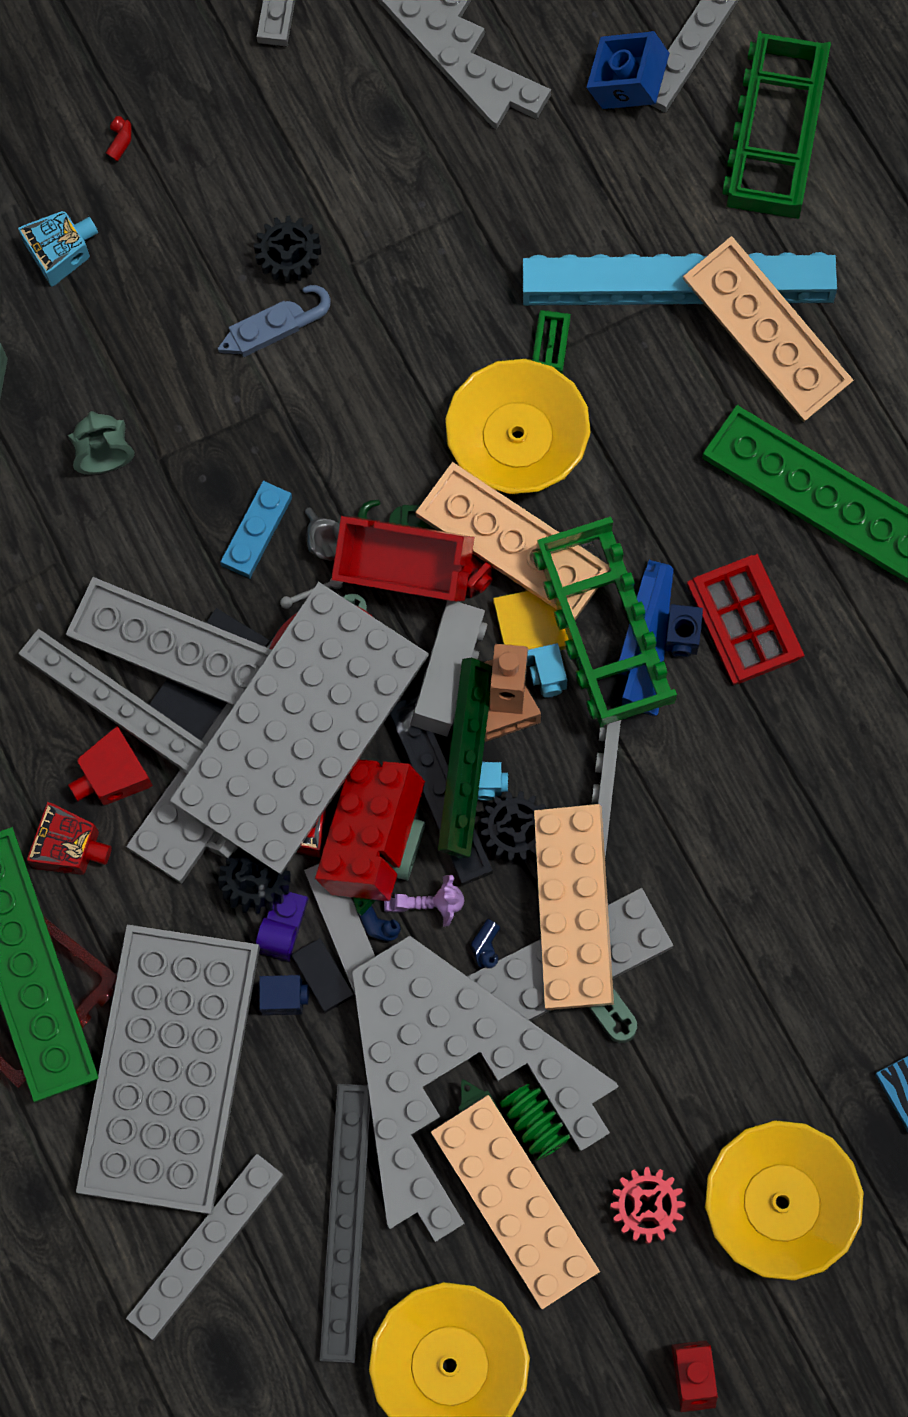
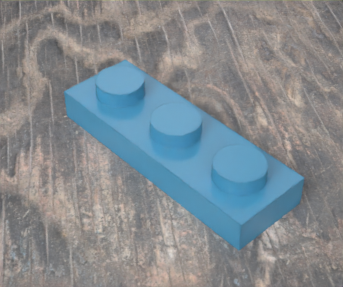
[221,481,292,579]

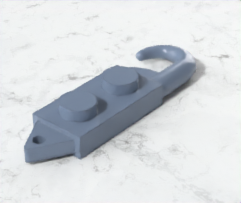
[218,285,331,358]

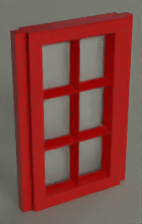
[687,554,805,685]

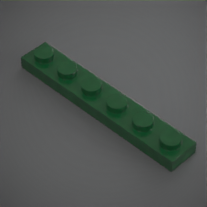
[438,657,492,858]

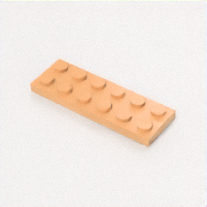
[683,236,854,422]
[415,462,610,620]
[534,804,614,1010]
[431,1095,600,1309]

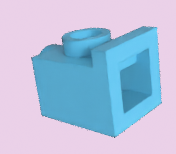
[527,643,567,697]
[477,762,508,801]

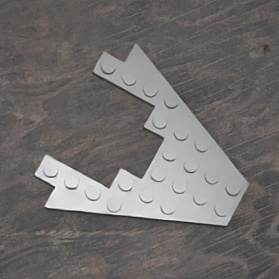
[377,0,551,129]
[352,936,619,1242]

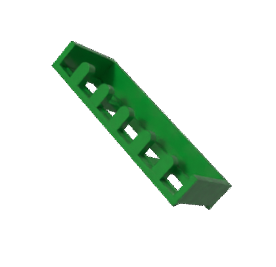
[722,31,831,219]
[533,517,677,728]

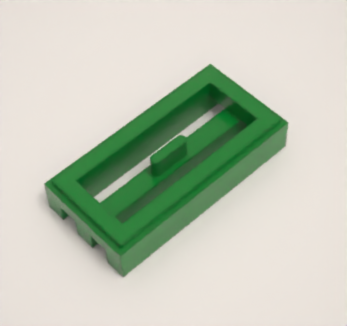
[532,310,571,374]

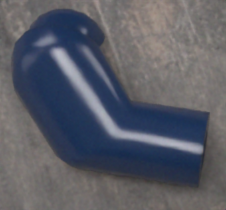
[358,905,401,942]
[471,919,501,968]

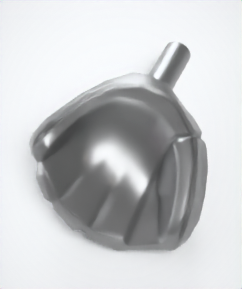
[305,508,340,561]

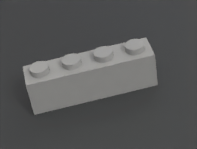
[410,600,487,736]

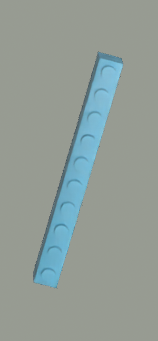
[523,252,837,306]

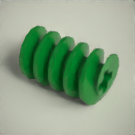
[500,1084,570,1161]

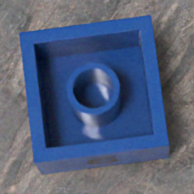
[586,31,670,109]

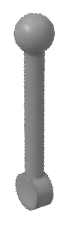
[280,578,343,609]

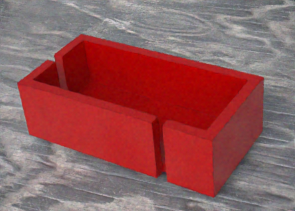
[332,516,475,601]
[315,760,425,901]

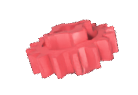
[610,1167,686,1244]

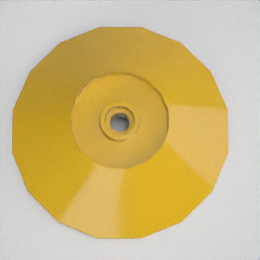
[445,359,591,494]
[705,1120,864,1281]
[369,1282,530,1417]

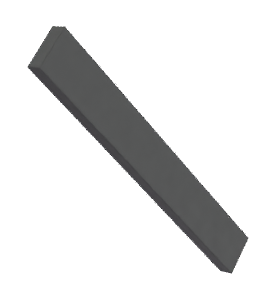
[320,1084,371,1363]

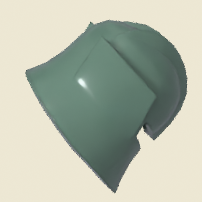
[68,411,135,475]

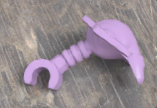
[384,875,465,927]

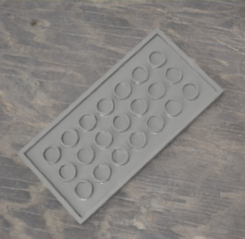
[170,582,429,875]
[76,925,260,1215]

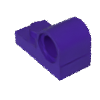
[256,892,309,962]

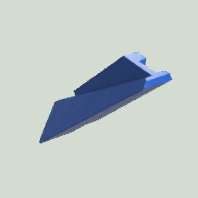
[618,560,673,716]

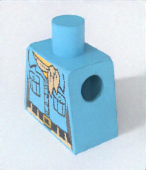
[18,211,98,287]

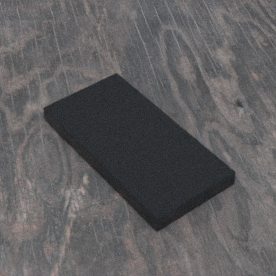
[149,608,270,741]

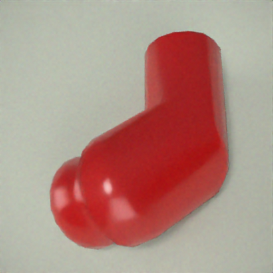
[106,116,132,161]

